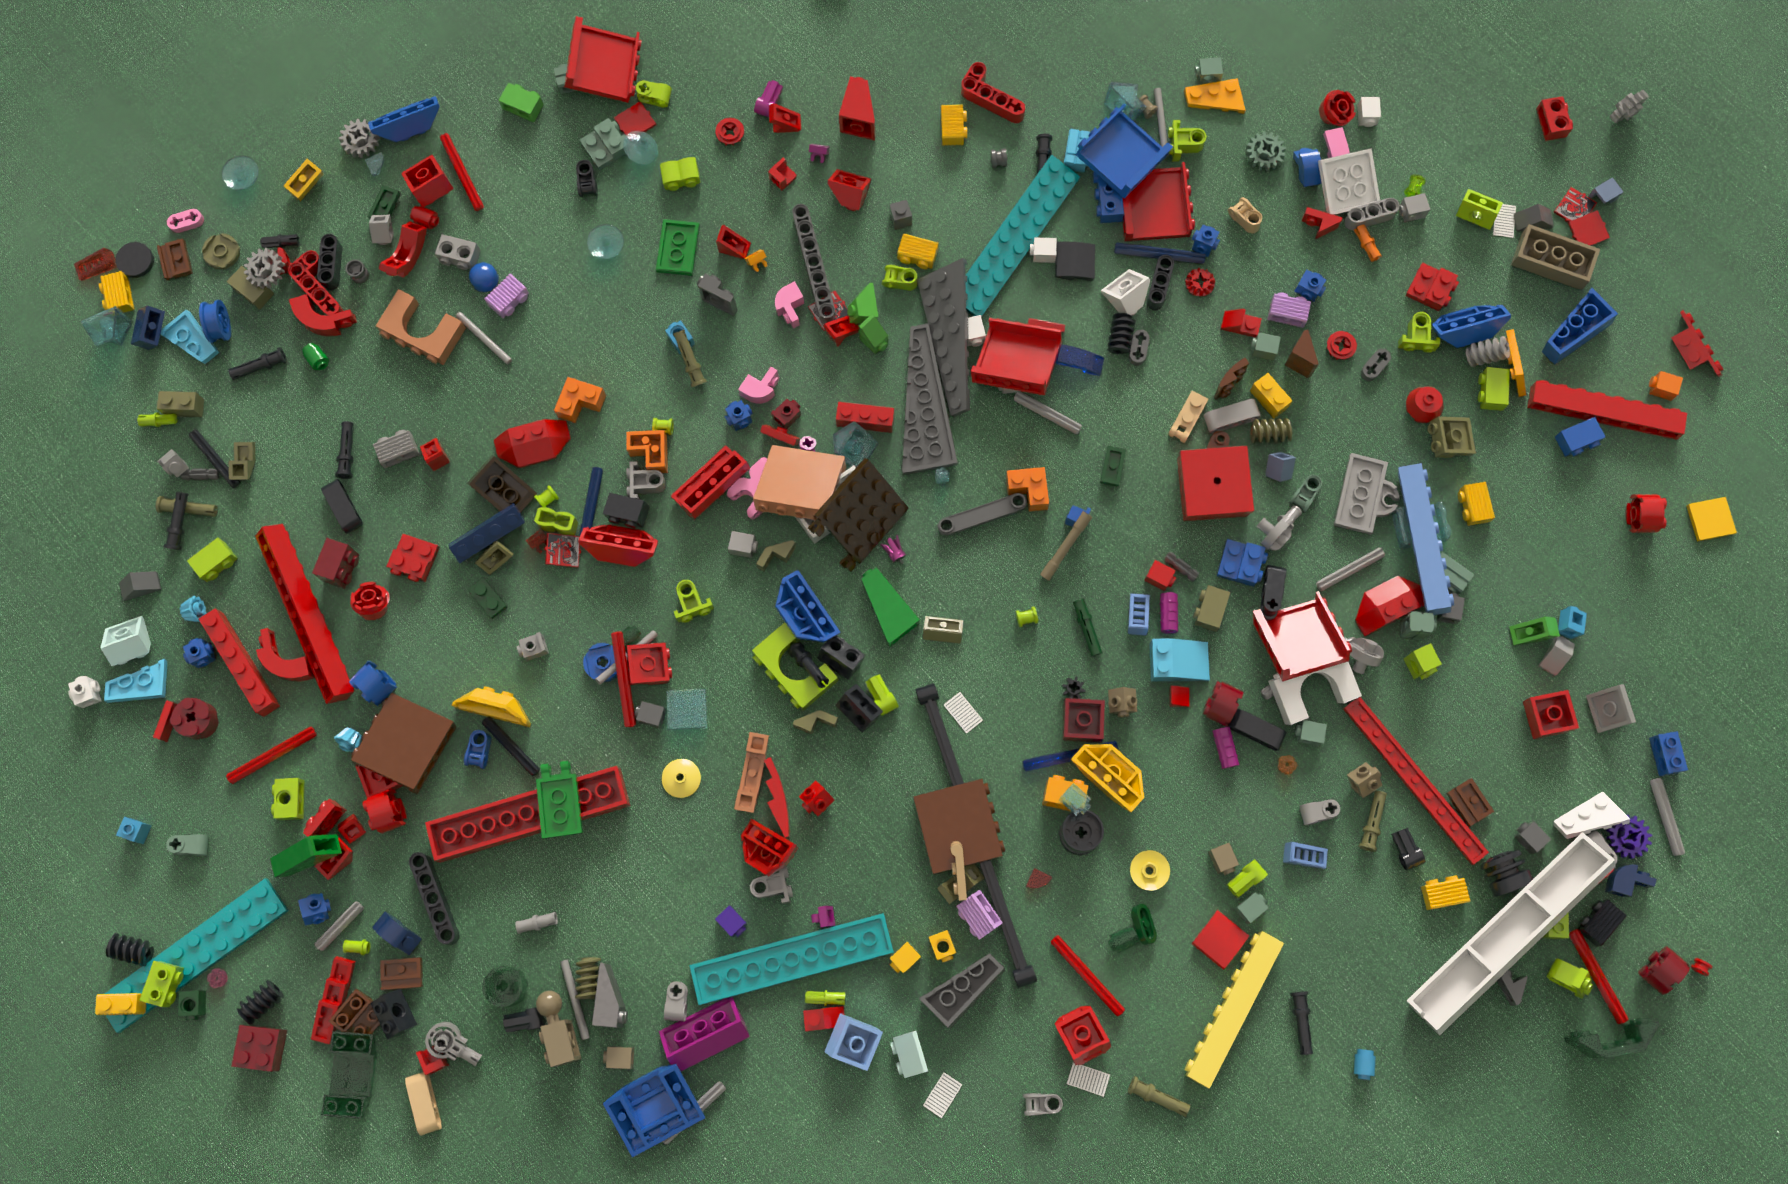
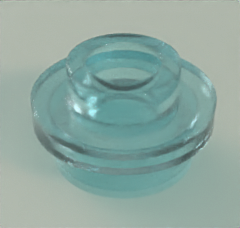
[935,467,950,486]

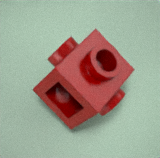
[799,780,834,816]

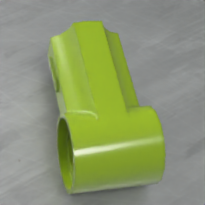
[865,674,899,716]
[1226,859,1268,898]

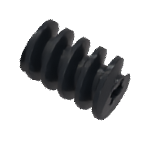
[1107,313,1135,354]
[105,933,154,967]
[237,980,284,1025]

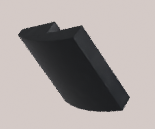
[1055,242,1095,281]

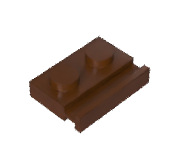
[157,238,193,281]
[1446,778,1494,827]
[380,957,423,990]

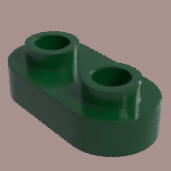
[1131,904,1157,945]

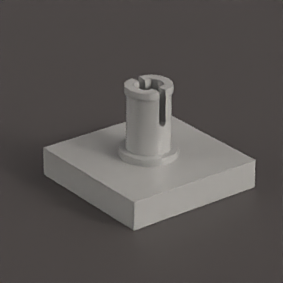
[1586,684,1636,733]

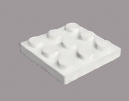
[1318,148,1380,215]

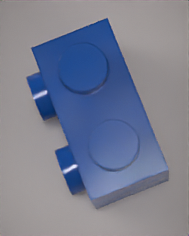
[1555,417,1605,457]

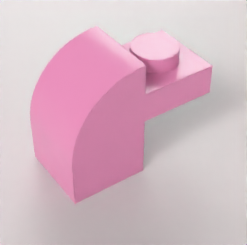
[775,282,804,329]
[738,367,779,404]

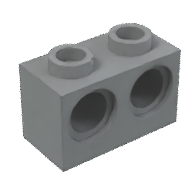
[435,234,481,270]

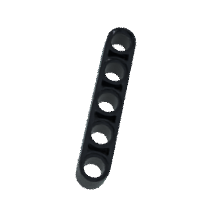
[409,852,460,945]

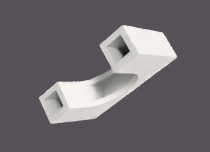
[1268,662,1362,725]

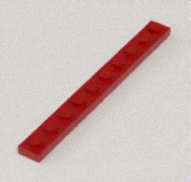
[1343,697,1489,865]

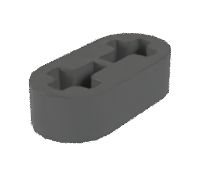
[1129,330,1149,366]
[1361,349,1391,381]

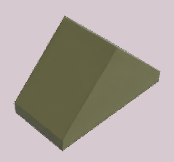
[475,541,513,575]

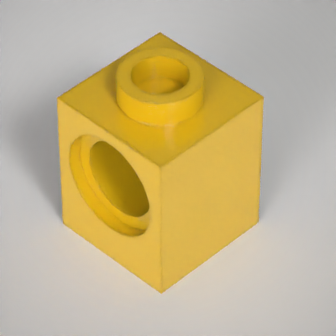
[929,930,956,963]
[890,942,921,974]

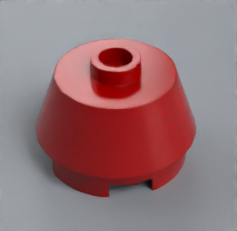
[1319,90,1356,126]
[1406,387,1444,423]
[350,582,389,620]

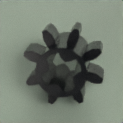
[1061,676,1086,699]

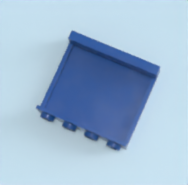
[1075,103,1173,199]

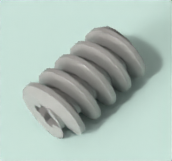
[1466,336,1510,367]

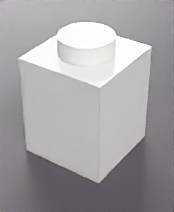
[1357,97,1381,127]
[1030,237,1057,263]
[967,315,986,347]

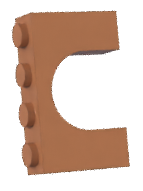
[376,289,466,365]

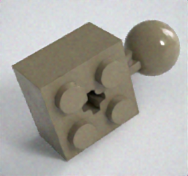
[536,991,582,1067]

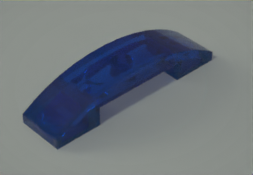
[1055,344,1104,376]

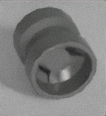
[346,259,369,284]

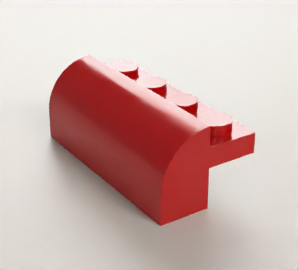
[671,445,750,520]

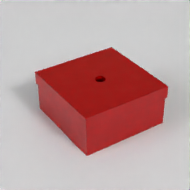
[1177,446,1254,521]

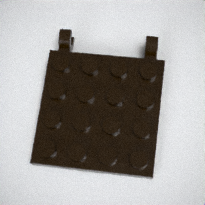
[808,458,909,572]

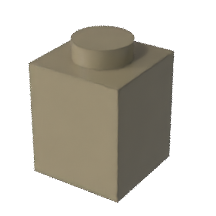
[1208,843,1239,875]
[603,1047,635,1069]

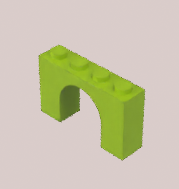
[752,623,838,711]

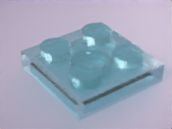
[667,688,707,730]

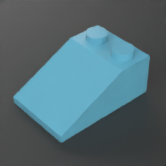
[1149,639,1210,681]

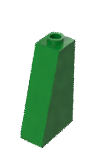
[861,567,920,647]
[270,834,342,877]

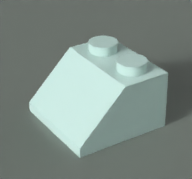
[101,616,151,666]
[890,1031,928,1078]

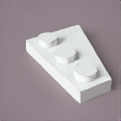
[1553,792,1630,839]

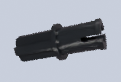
[261,234,300,248]

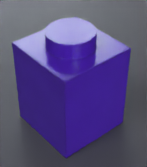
[715,905,747,937]

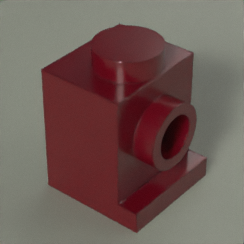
[771,399,801,429]

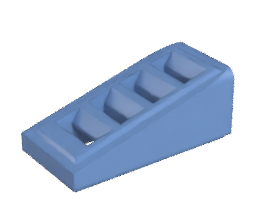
[1128,593,1150,635]
[1283,842,1328,869]

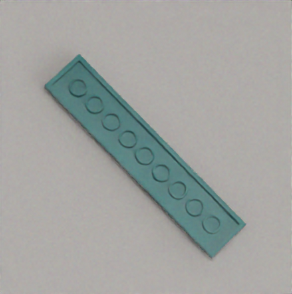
[965,155,1080,317]
[105,878,289,1033]
[689,913,894,1005]

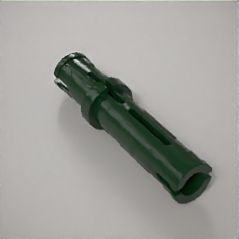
[1073,599,1103,657]

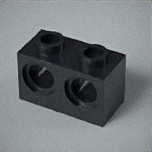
[817,636,865,680]
[835,684,883,733]

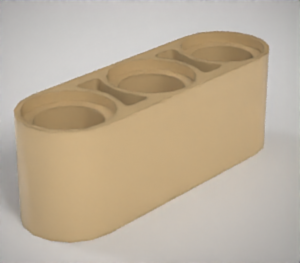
[405,1072,442,1136]

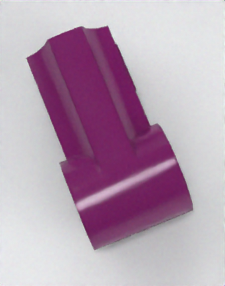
[754,80,783,118]

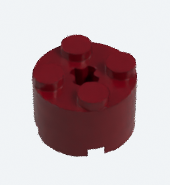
[1202,681,1244,727]
[170,698,219,740]
[1638,946,1690,995]

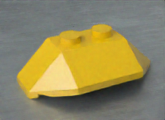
[451,686,531,727]
[1071,744,1144,813]

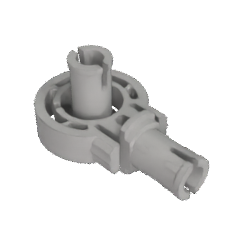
[1256,506,1302,551]
[1344,637,1384,674]
[425,1022,482,1066]

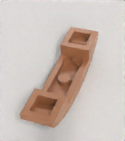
[734,732,769,813]

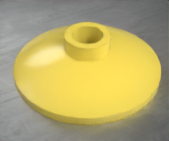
[662,759,701,798]
[1130,850,1170,891]

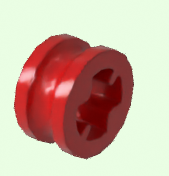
[1690,958,1713,976]

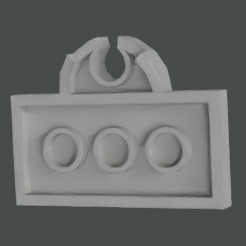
[1334,453,1400,535]

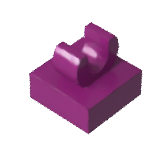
[809,143,830,163]
[811,906,835,927]

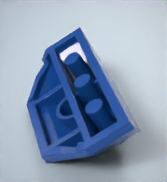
[368,96,440,142]
[1432,305,1511,348]
[775,570,841,642]

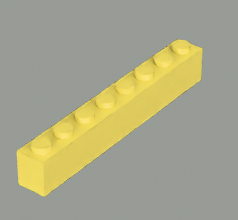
[1184,931,1284,1089]

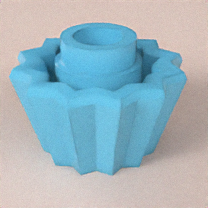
[180,596,207,622]
[334,727,362,752]

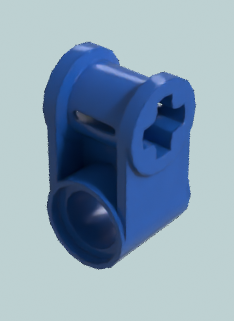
[464,730,492,769]

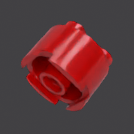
[1626,494,1667,533]
[363,788,407,834]

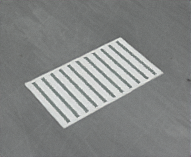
[1493,204,1516,238]
[944,692,983,733]
[1067,1062,1110,1097]
[923,1073,962,1118]

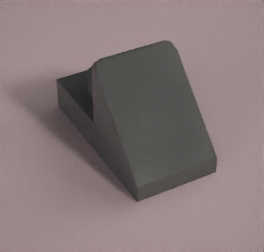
[1497,970,1528,1006]

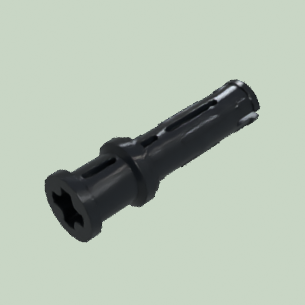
[1035,134,1053,174]
[228,347,287,380]
[335,421,354,479]
[163,492,189,550]
[788,642,829,688]
[1290,991,1313,1055]

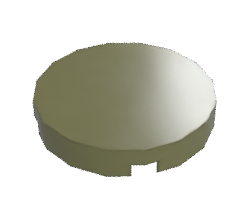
[202,233,240,269]

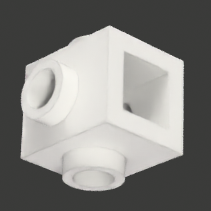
[68,676,101,708]

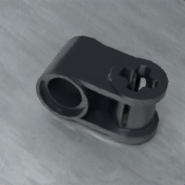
[576,160,598,197]

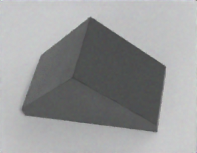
[1514,204,1554,232]
[119,571,162,601]

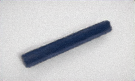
[579,467,603,537]

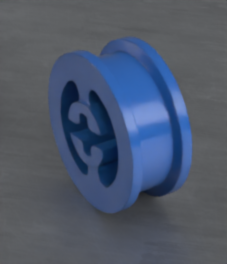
[199,300,231,343]

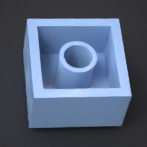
[824,1013,883,1071]

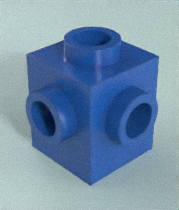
[1192,225,1220,257]
[1294,269,1326,302]
[724,400,753,431]
[183,638,216,668]
[298,893,331,926]

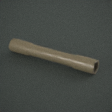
[1040,511,1093,581]

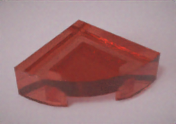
[1026,868,1052,889]

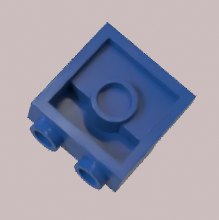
[1217,539,1268,587]

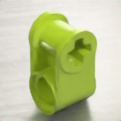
[636,80,672,108]
[881,265,918,291]

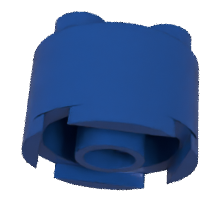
[349,661,397,706]

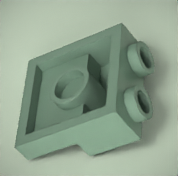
[580,118,630,170]

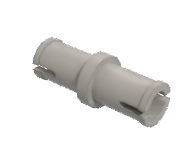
[515,912,558,934]

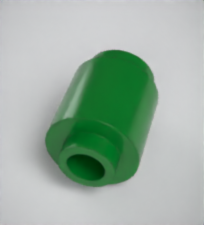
[302,343,329,371]

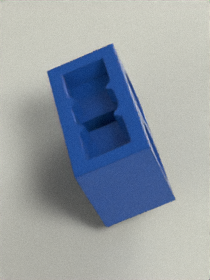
[1649,731,1688,776]

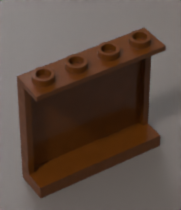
[351,693,457,795]
[913,779,1006,875]

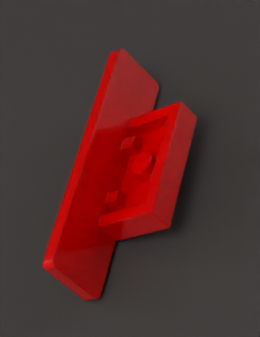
[1671,310,1724,377]

